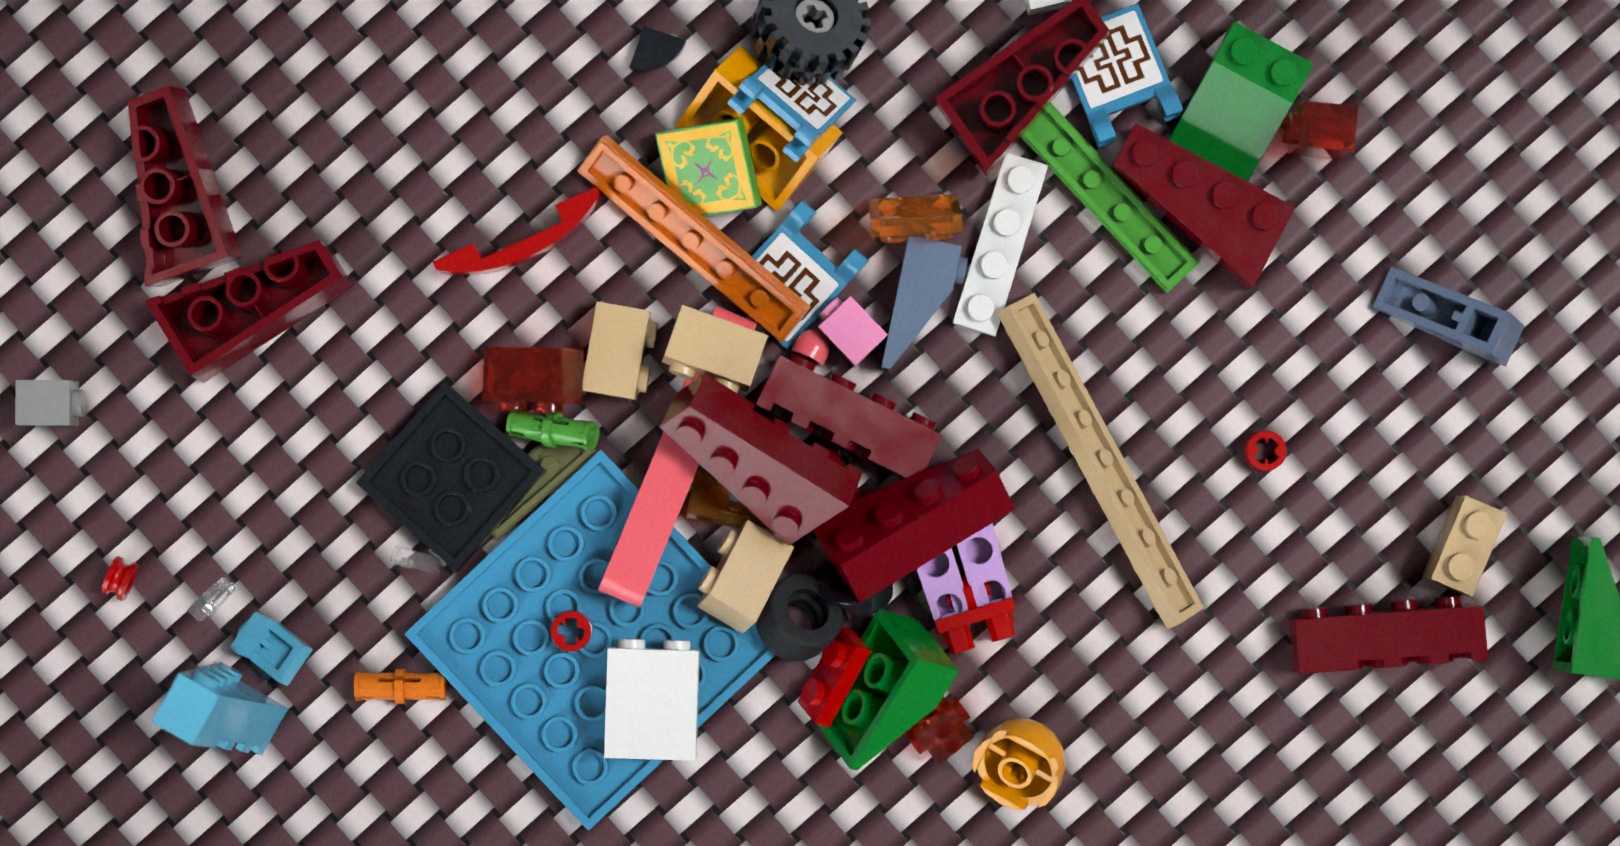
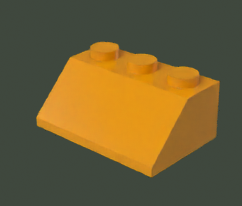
[676,46,843,212]

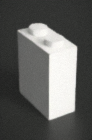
[604,638,700,761]

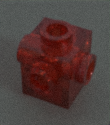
[904,696,974,764]

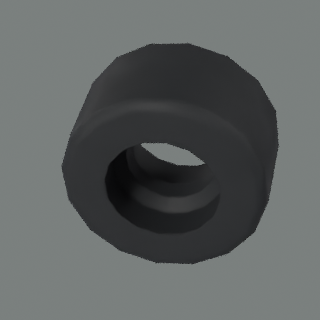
[756,573,844,661]

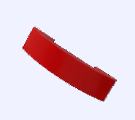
[433,186,602,275]

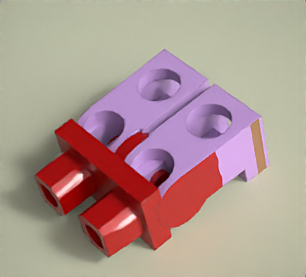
[916,523,1016,654]

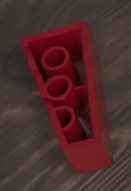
[934,0,1110,177]
[1111,123,1295,290]
[813,449,1015,603]
[1289,595,1489,674]

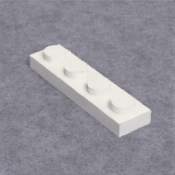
[952,153,1048,337]

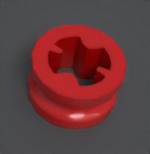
[1244,431,1287,471]
[101,556,139,601]
[551,611,592,652]

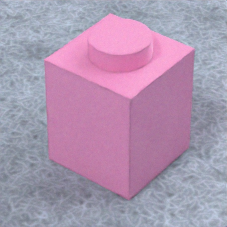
[818,296,888,367]

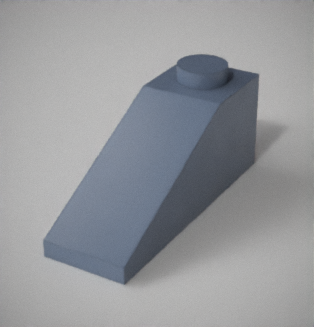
[881,235,968,371]
[1373,267,1524,367]

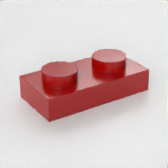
[797,627,871,728]

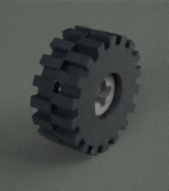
[750,0,871,85]

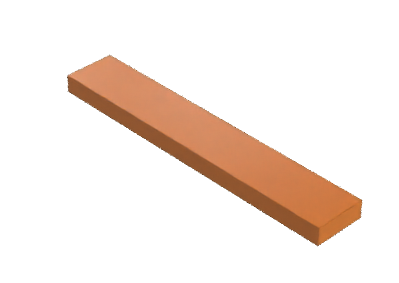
[577,135,811,343]

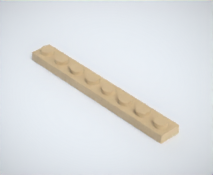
[997,293,1204,630]

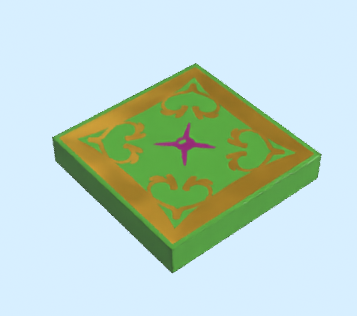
[655,117,762,216]

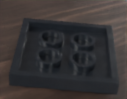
[356,382,547,572]

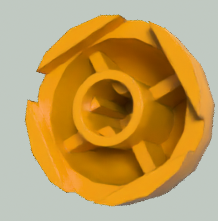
[972,718,1066,810]

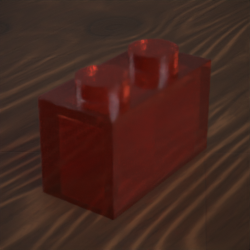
[1281,101,1358,160]
[482,347,584,413]

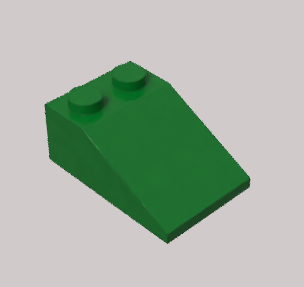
[1169,21,1314,182]
[1552,536,1620,680]
[817,609,959,771]

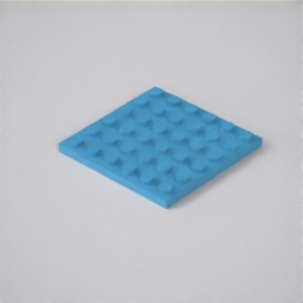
[404,449,775,831]

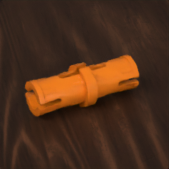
[354,668,447,704]

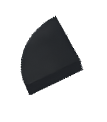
[629,26,687,72]

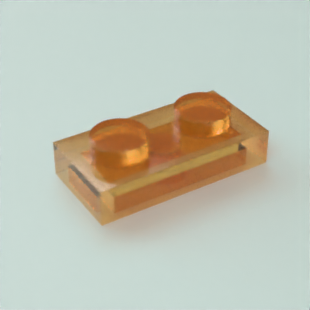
[686,471,775,535]

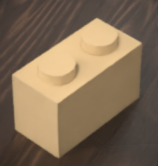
[581,301,658,401]
[662,305,768,394]
[1422,496,1508,597]
[696,520,794,633]

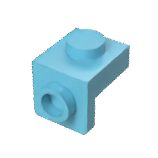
[230,612,313,686]

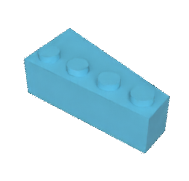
[152,662,288,755]

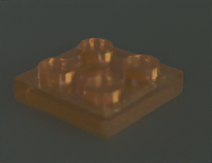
[868,194,963,243]

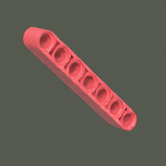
[598,306,757,608]

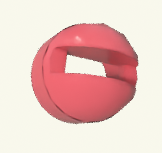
[791,330,830,367]

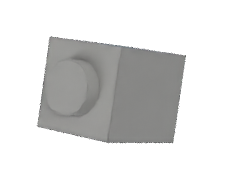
[15,380,86,426]

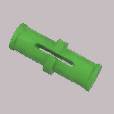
[506,409,600,451]

